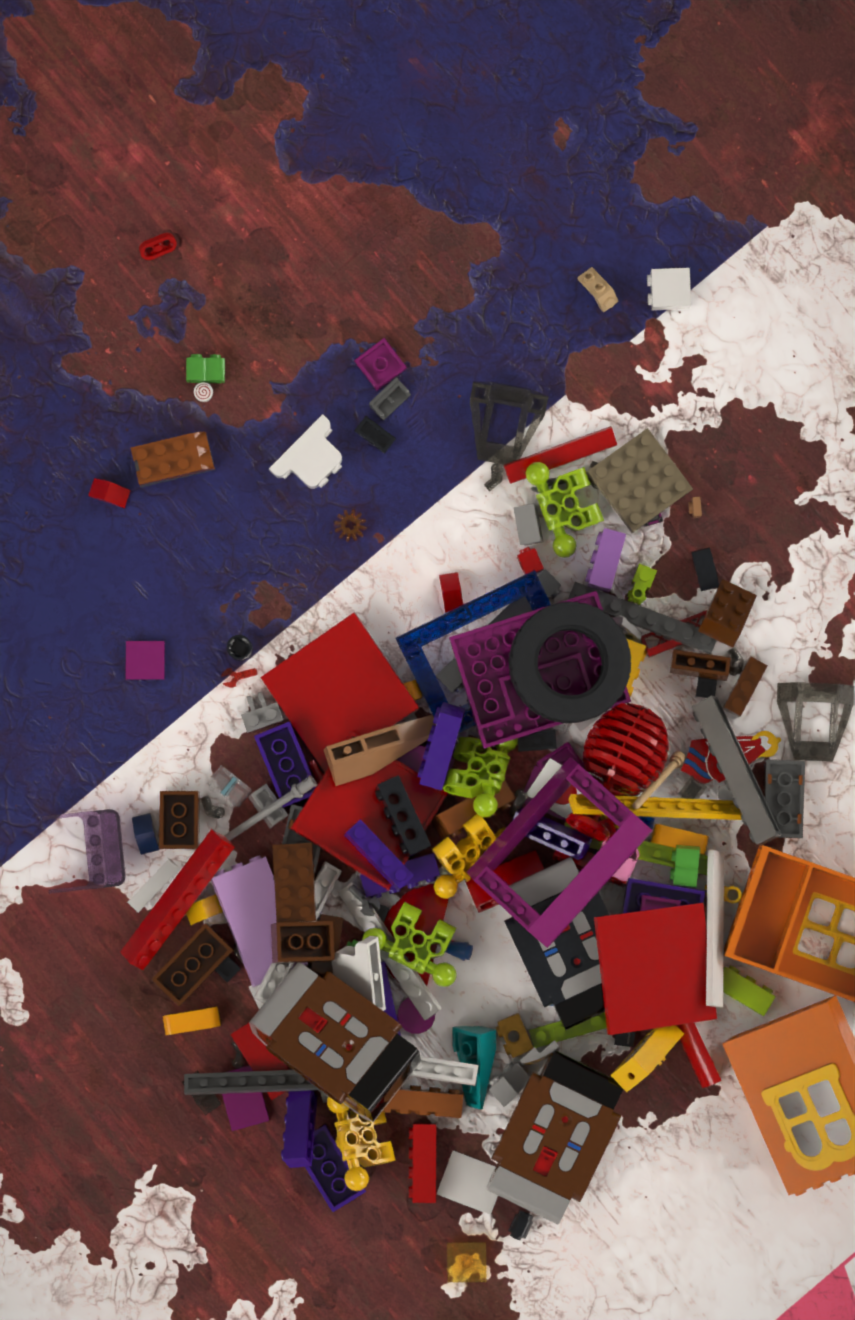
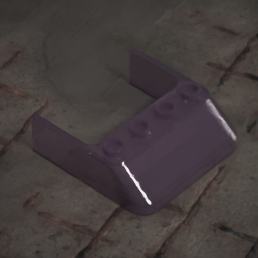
[42,809,126,894]

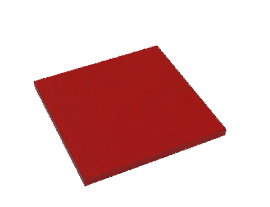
[260,612,420,772]
[290,731,448,891]
[594,903,717,1035]

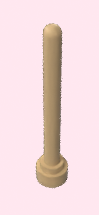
[632,751,686,810]

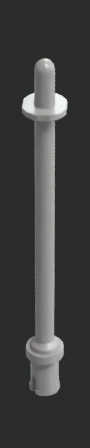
[224,775,317,841]

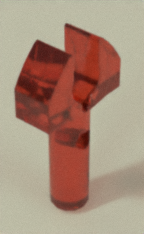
[221,668,258,688]

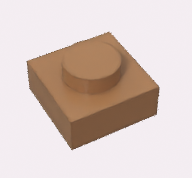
[688,497,702,518]

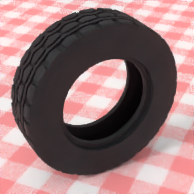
[509,602,631,723]

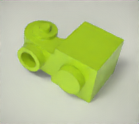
[627,563,657,605]

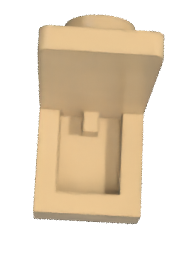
[578,267,619,313]

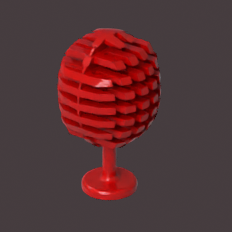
[566,703,669,841]

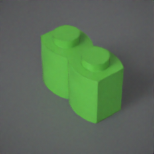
[186,354,225,383]
[670,845,700,887]

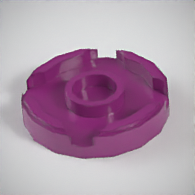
[397,997,436,1034]

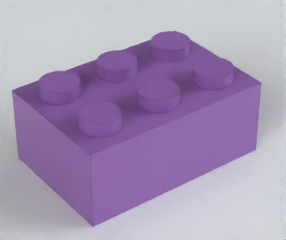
[585,528,626,593]

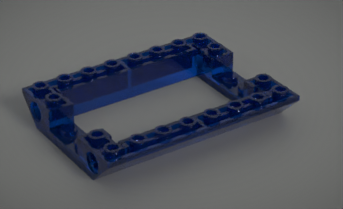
[395,570,551,734]

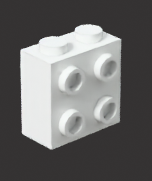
[647,268,691,310]

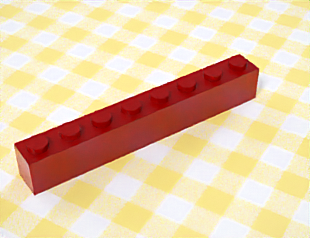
[120,829,235,970]

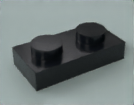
[518,729,557,752]

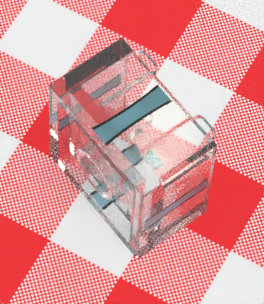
[207,765,253,808]

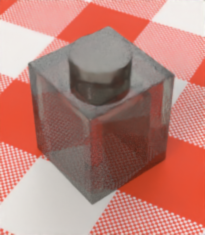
[677,776,707,799]

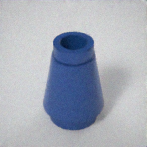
[446,941,473,961]

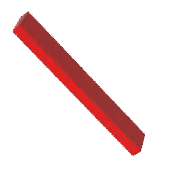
[503,426,617,484]

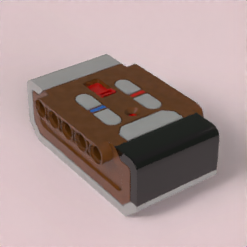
[249,962,421,1122]
[487,1049,623,1225]

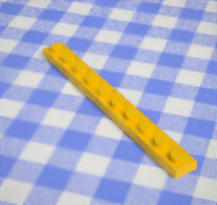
[568,794,742,820]

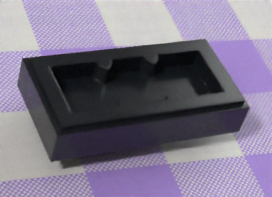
[354,416,396,454]

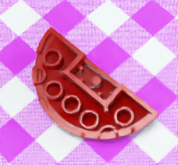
[384,884,449,986]

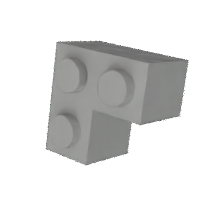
[488,1062,530,1107]

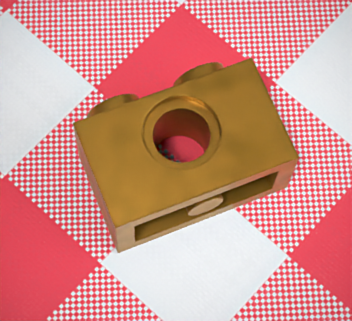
[495,1013,533,1058]

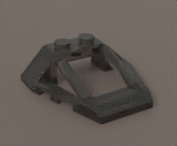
[470,381,549,465]
[776,682,854,762]

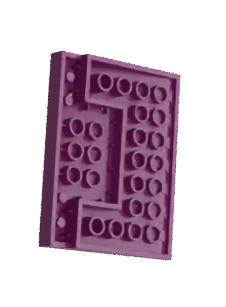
[449,591,631,749]

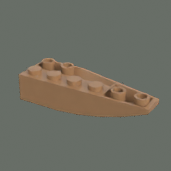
[324,715,436,786]

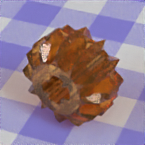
[334,509,367,542]

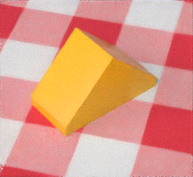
[186,894,223,925]

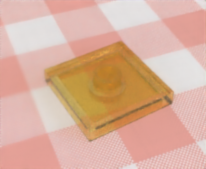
[447,1242,487,1283]

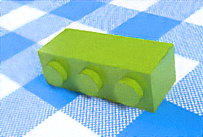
[723,965,776,1016]

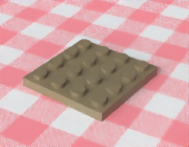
[586,428,693,533]

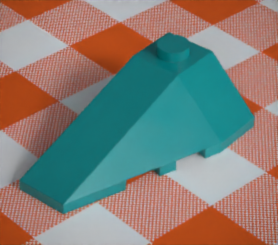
[452,1026,496,1110]

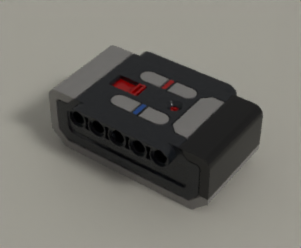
[504,857,609,1030]

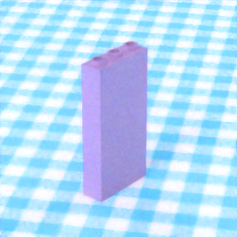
[211,855,308,987]

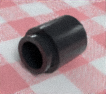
[508,1210,534,1241]

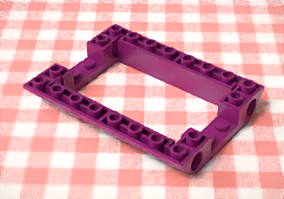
[467,757,653,948]

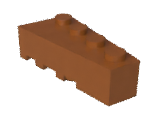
[432,780,515,840]
[384,1085,464,1118]

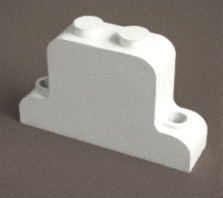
[269,414,342,489]
[331,936,386,1011]

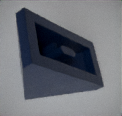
[132,813,160,855]

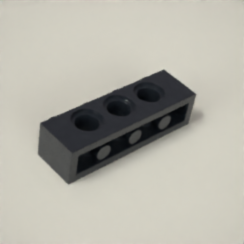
[375,775,431,857]

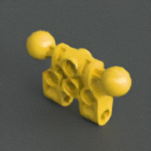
[432,814,507,899]
[327,1096,396,1191]

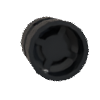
[227,635,253,661]

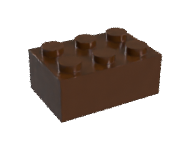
[698,579,757,648]
[159,791,200,849]
[271,921,335,963]

